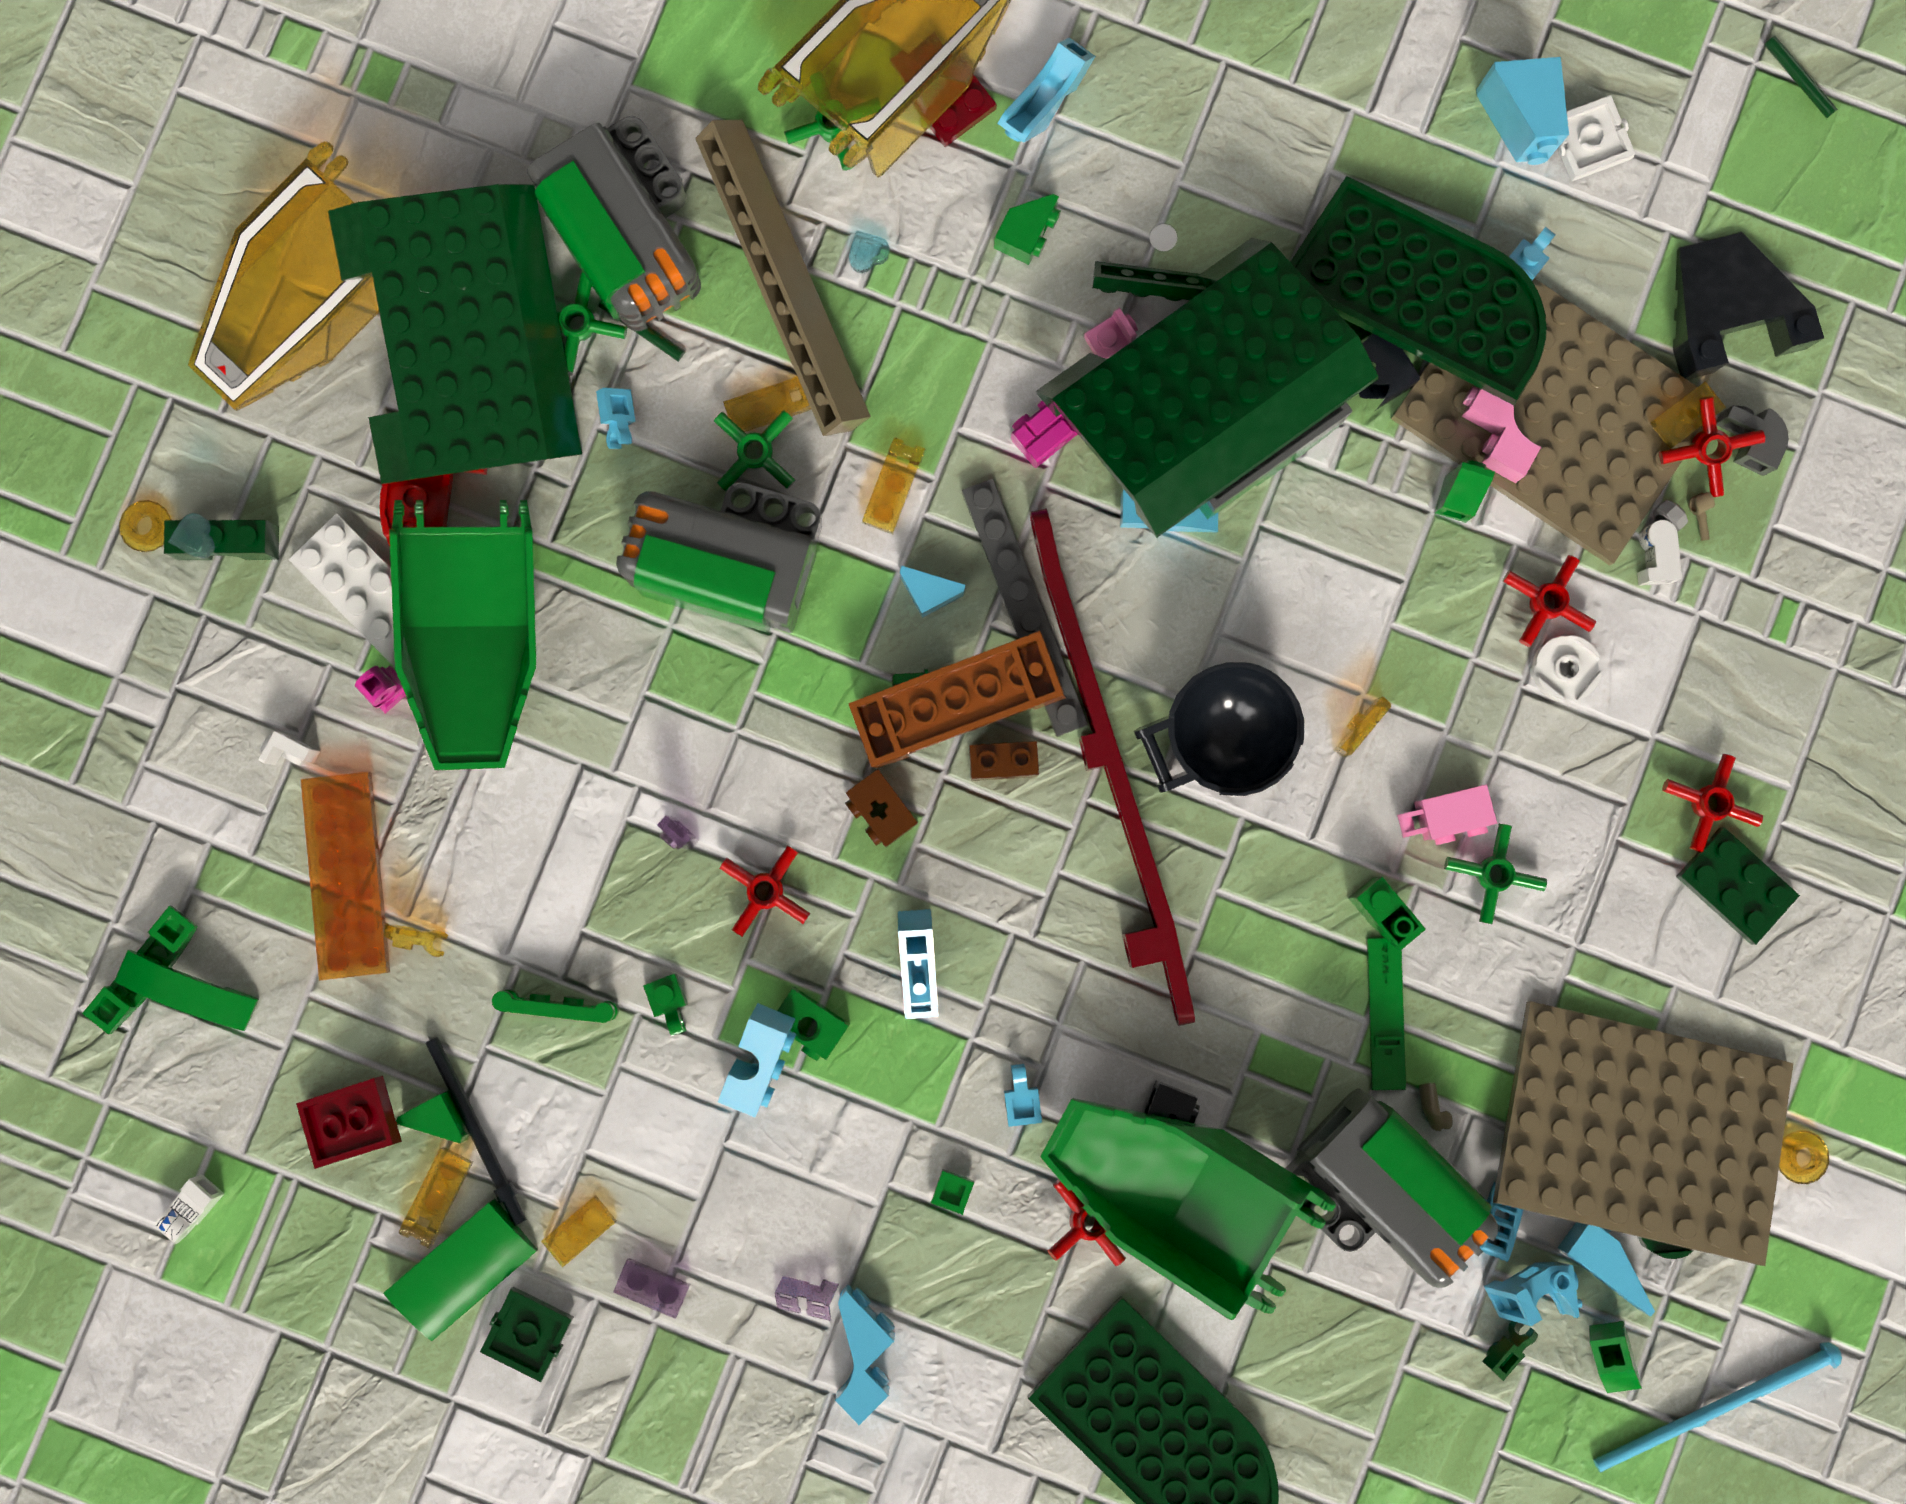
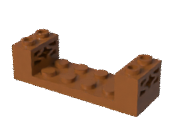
[848,631,1066,768]

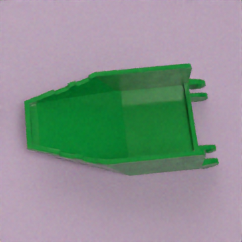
[389,500,536,770]
[1040,1098,1336,1320]

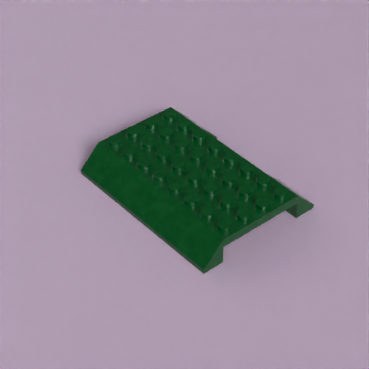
[328,184,582,484]
[1036,238,1378,538]

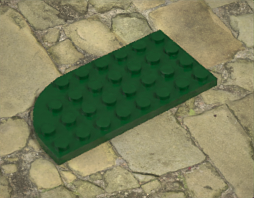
[1290,176,1547,406]
[1027,1296,1279,1504]

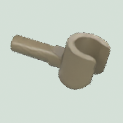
[1688,492,1715,541]

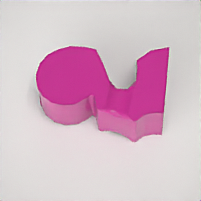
[355,666,406,714]

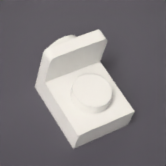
[259,731,320,765]

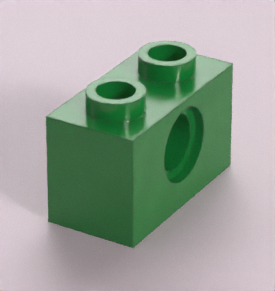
[777,987,850,1061]

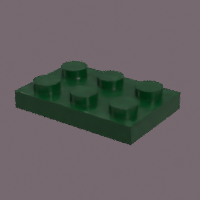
[1676,827,1800,945]

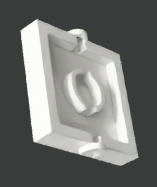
[1558,95,1636,182]

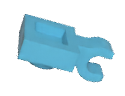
[1509,227,1556,280]
[596,388,636,449]
[1004,1064,1042,1127]

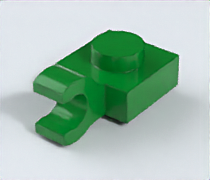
[643,973,688,1036]

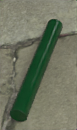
[1764,36,1838,119]
[598,300,686,362]

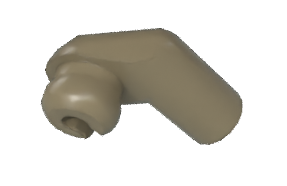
[1419,1083,1453,1132]

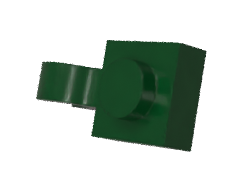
[1482,1321,1538,1381]

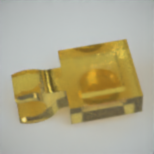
[383,923,448,957]

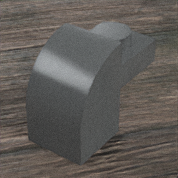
[1716,405,1789,476]

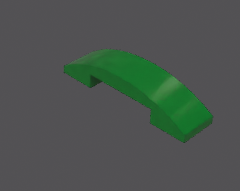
[82,906,198,1035]
[114,949,259,1031]

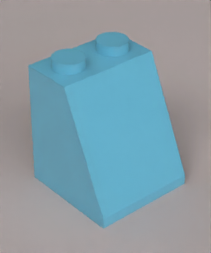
[1476,57,1569,165]

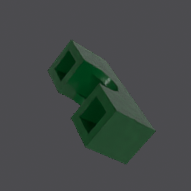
[164,520,279,560]

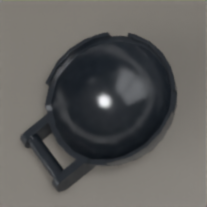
[1134,662,1304,796]

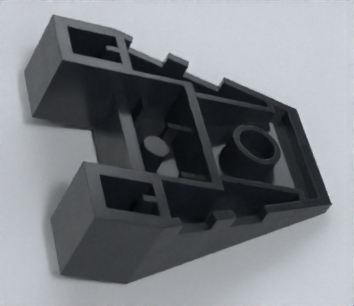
[1673,232,1824,380]

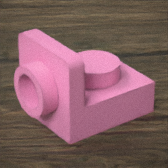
[1084,308,1138,359]

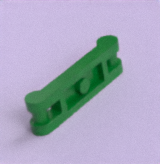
[492,989,619,1023]

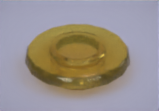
[119,500,172,552]
[1779,1130,1829,1184]

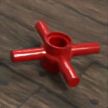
[1659,396,1765,497]
[1503,555,1597,647]
[1662,754,1763,852]
[719,845,811,937]
[1047,1179,1126,1266]

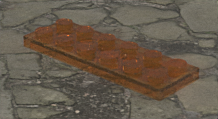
[301,772,390,981]

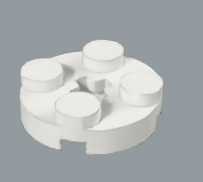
[1530,635,1602,703]

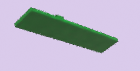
[1367,938,1406,1090]

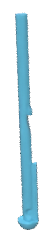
[1593,1342,1842,1473]

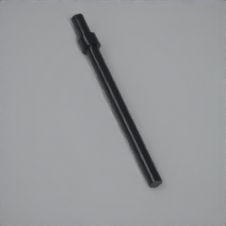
[425,1037,527,1226]

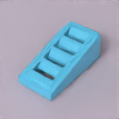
[1479,1182,1523,1262]

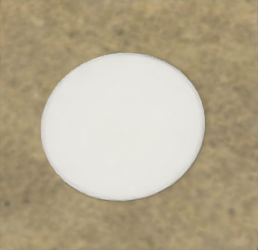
[1150,224,1177,251]

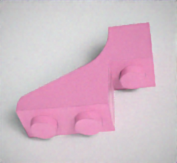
[1462,386,1541,483]

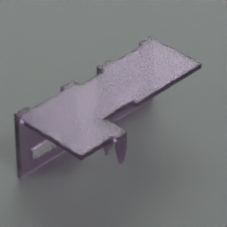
[775,1276,839,1321]

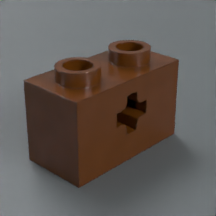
[969,741,1039,781]
[845,769,918,848]

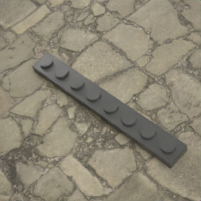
[962,479,1088,737]

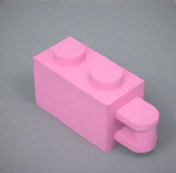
[1397,784,1497,845]

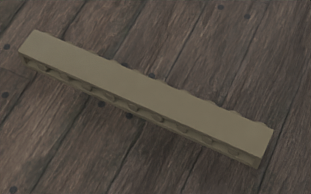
[695,120,871,436]

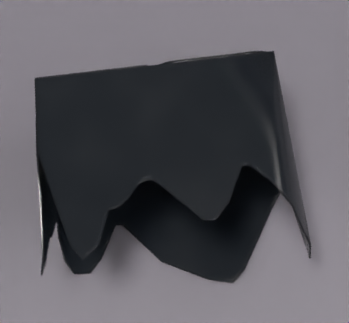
[1359,334,1420,411]

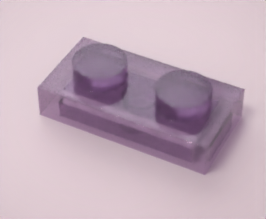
[657,815,699,850]
[613,1258,691,1319]

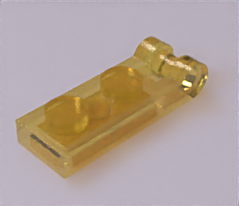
[723,376,812,432]
[862,437,926,535]
[399,1147,473,1249]

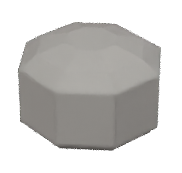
[1653,500,1688,532]

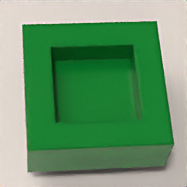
[931,1169,974,1215]

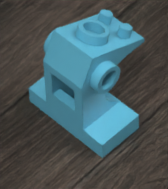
[1484,1262,1582,1326]

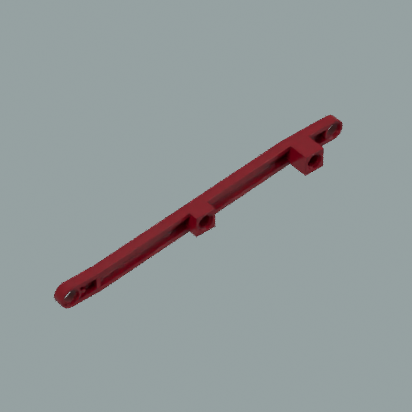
[1030,508,1195,1026]

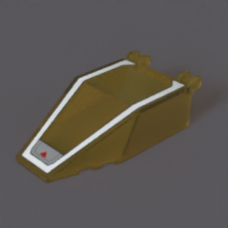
[757,0,1011,178]
[188,141,379,411]

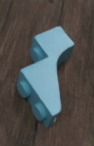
[997,37,1096,143]
[835,1285,895,1425]

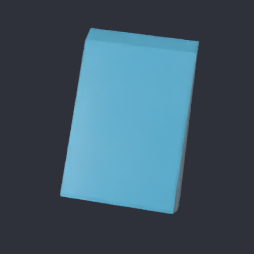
[900,566,966,618]

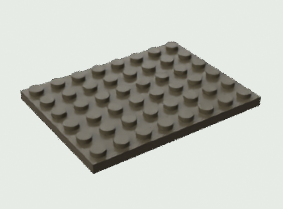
[1391,278,1721,566]
[1493,1001,1793,1266]

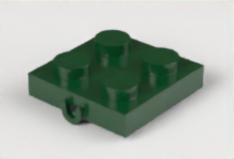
[480,1287,574,1382]

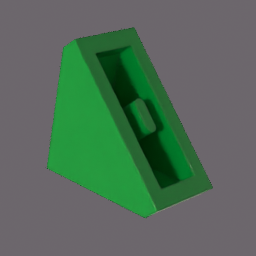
[396,1091,470,1144]

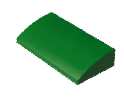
[383,1198,538,1341]

